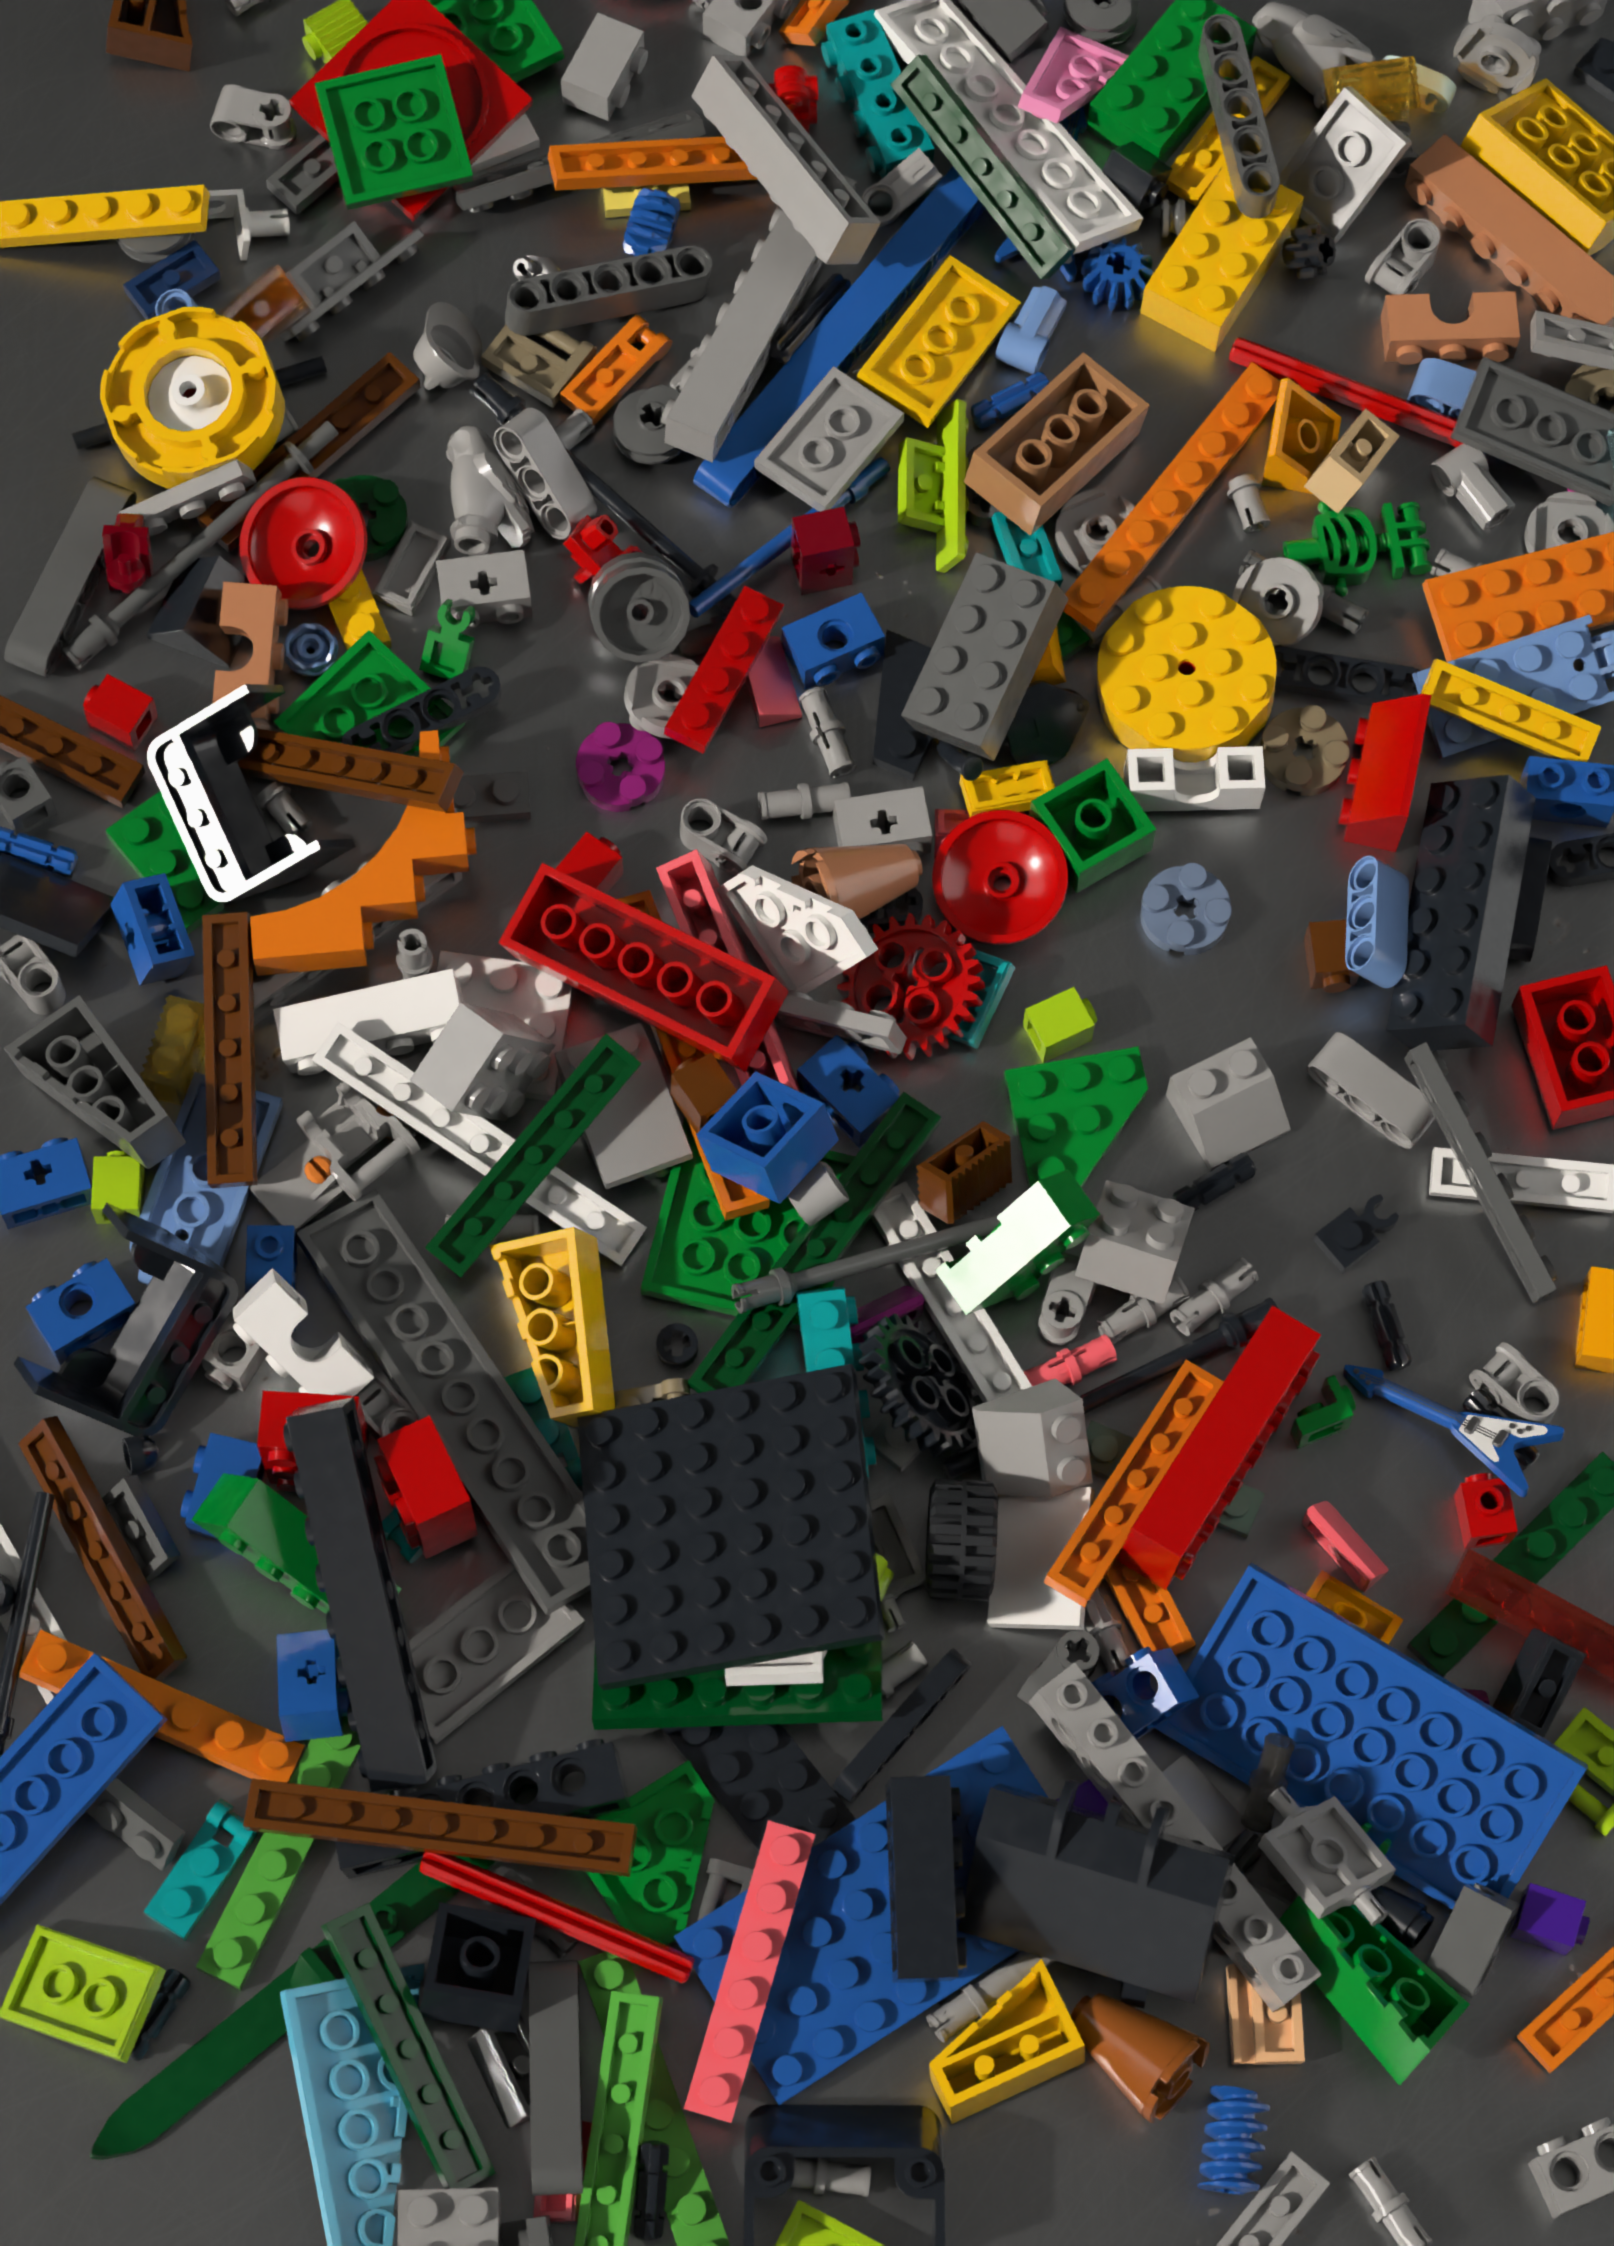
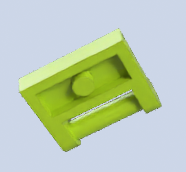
[1554,1707,1614,1836]

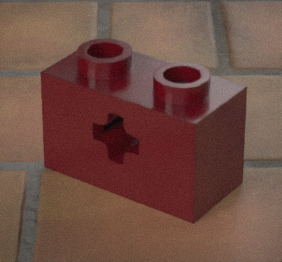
[791,506,861,596]

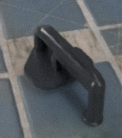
[936,680,1090,781]

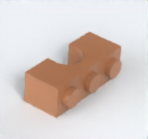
[1381,291,1520,365]
[212,581,288,726]

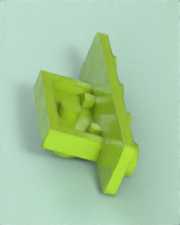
[898,399,969,573]

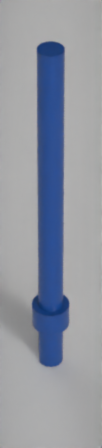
[688,457,890,618]

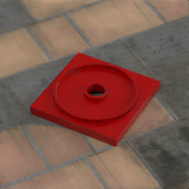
[289,0,533,222]

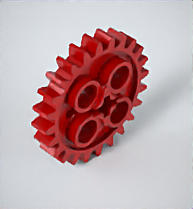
[836,913,985,1060]

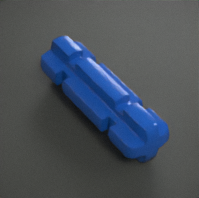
[970,372,1050,429]
[0,826,78,875]

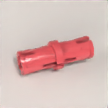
[1023,1334,1117,1386]

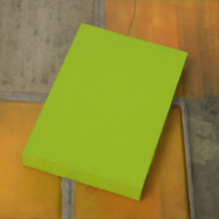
[0,1924,166,2064]

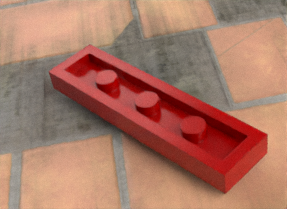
[664,586,784,754]

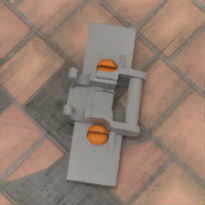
[249,1051,425,1231]

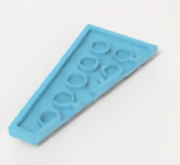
[280,1963,425,2246]

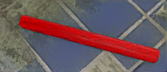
[1229,337,1462,447]
[420,1852,694,1983]

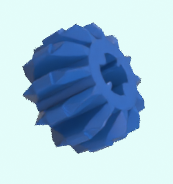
[623,188,681,256]
[1081,236,1153,312]

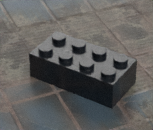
[885,1775,967,1983]

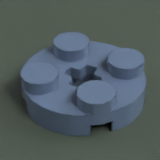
[1141,863,1232,955]

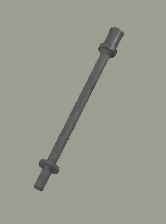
[60,421,338,671]
[731,1214,1000,1313]

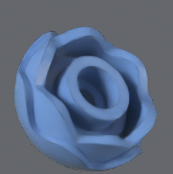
[284,623,338,676]

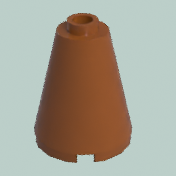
[1071,1993,1210,2123]

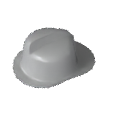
[413,302,482,390]

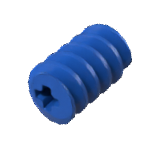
[1197,2085,1270,2195]

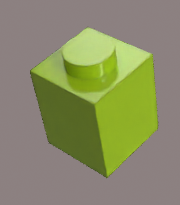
[1023,987,1097,1063]
[91,1151,146,1224]

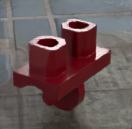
[102,513,154,593]

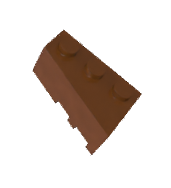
[106,0,193,72]

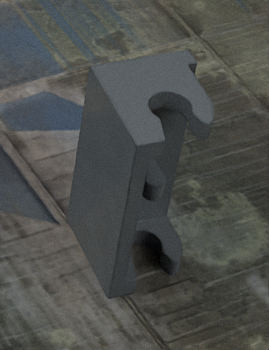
[1427,1883,1521,1998]

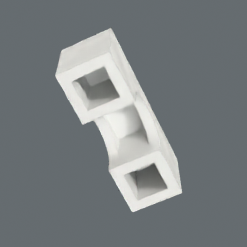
[1123,746,1265,811]
[232,1268,374,1396]

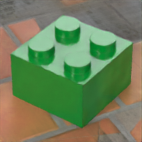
[1029,758,1156,893]

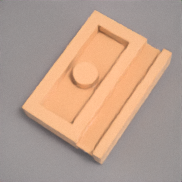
[1226,1964,1305,2065]

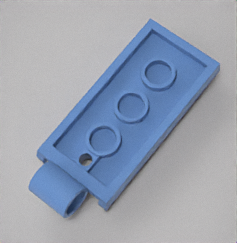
[1412,615,1614,758]
[129,1072,283,1285]

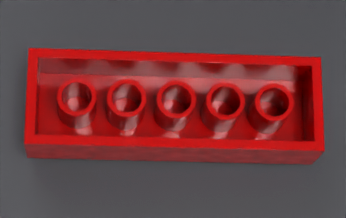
[498,863,789,1072]
[1117,1305,1321,1590]

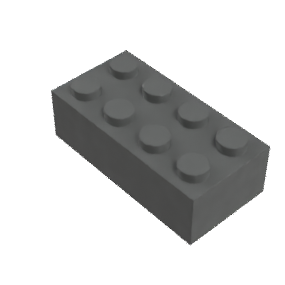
[901,552,1069,761]

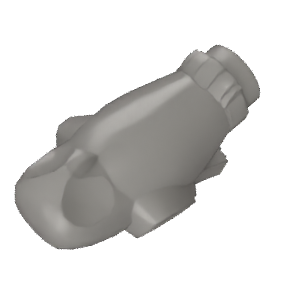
[1252,1,1377,112]
[446,425,535,556]

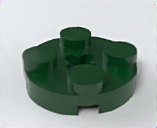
[332,475,408,562]

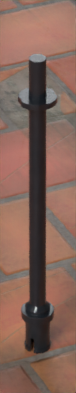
[469,372,737,614]
[942,1297,1278,1479]

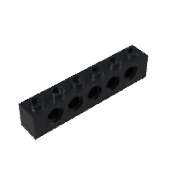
[335,1739,631,1879]

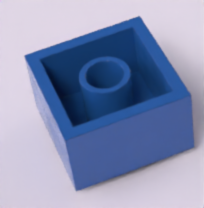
[696,1071,839,1204]

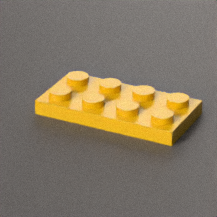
[856,255,1021,428]

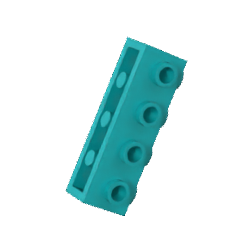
[821,9,935,179]
[796,1286,877,1477]

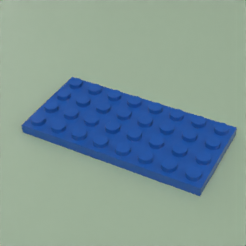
[1155,1562,1588,1910]
[674,1726,1048,2105]

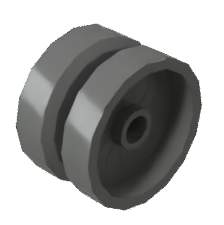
[588,552,690,663]

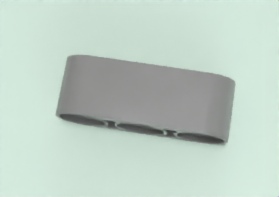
[493,408,597,539]
[1306,1032,1435,1149]

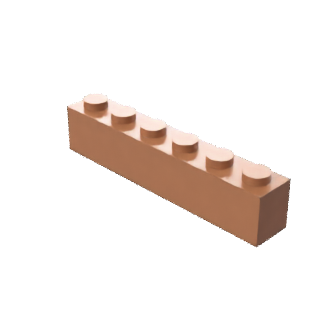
[1404,133,1614,327]

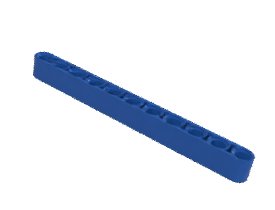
[693,167,986,508]

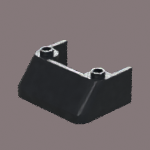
[147,684,356,902]
[14,1203,239,1437]
[744,2104,945,2246]

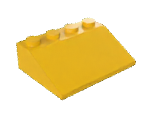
[1460,78,1614,256]

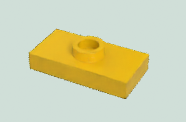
[959,760,1055,817]

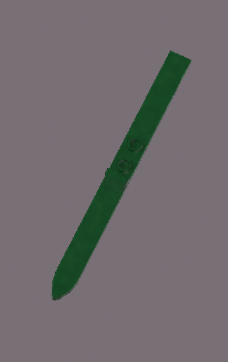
[89,1784,538,2160]

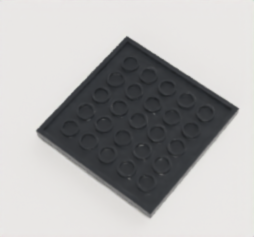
[577,1364,885,1691]

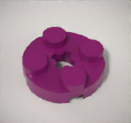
[576,721,665,812]

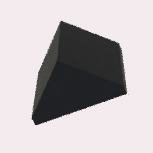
[147,556,250,668]

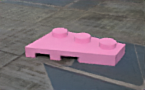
[1018,27,1129,123]

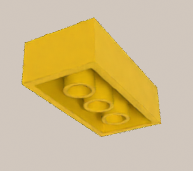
[1140,163,1304,352]

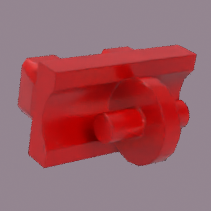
[563,514,643,584]

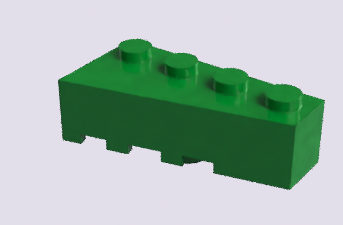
[191,1473,402,1614]
[1279,1895,1470,2086]

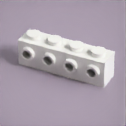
[273,968,464,1076]

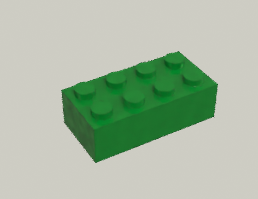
[1086,0,1257,163]

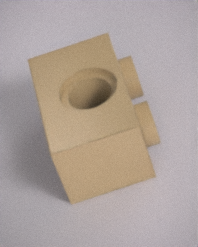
[1304,408,1399,514]

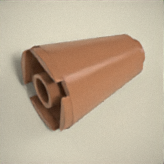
[791,844,923,920]

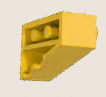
[929,1959,1085,2124]

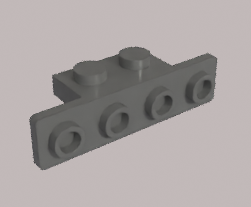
[279,221,424,341]

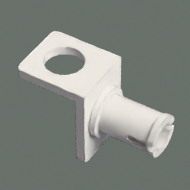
[207,189,290,261]

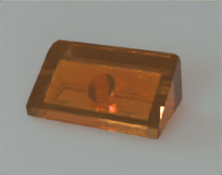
[218,264,304,339]

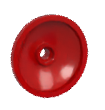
[239,477,367,610]
[932,810,1069,945]

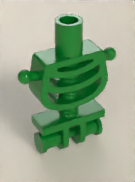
[1283,501,1432,597]

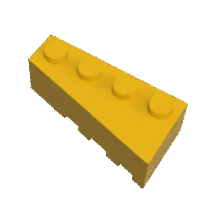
[489,1227,615,1427]

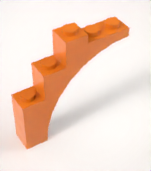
[250,730,477,976]

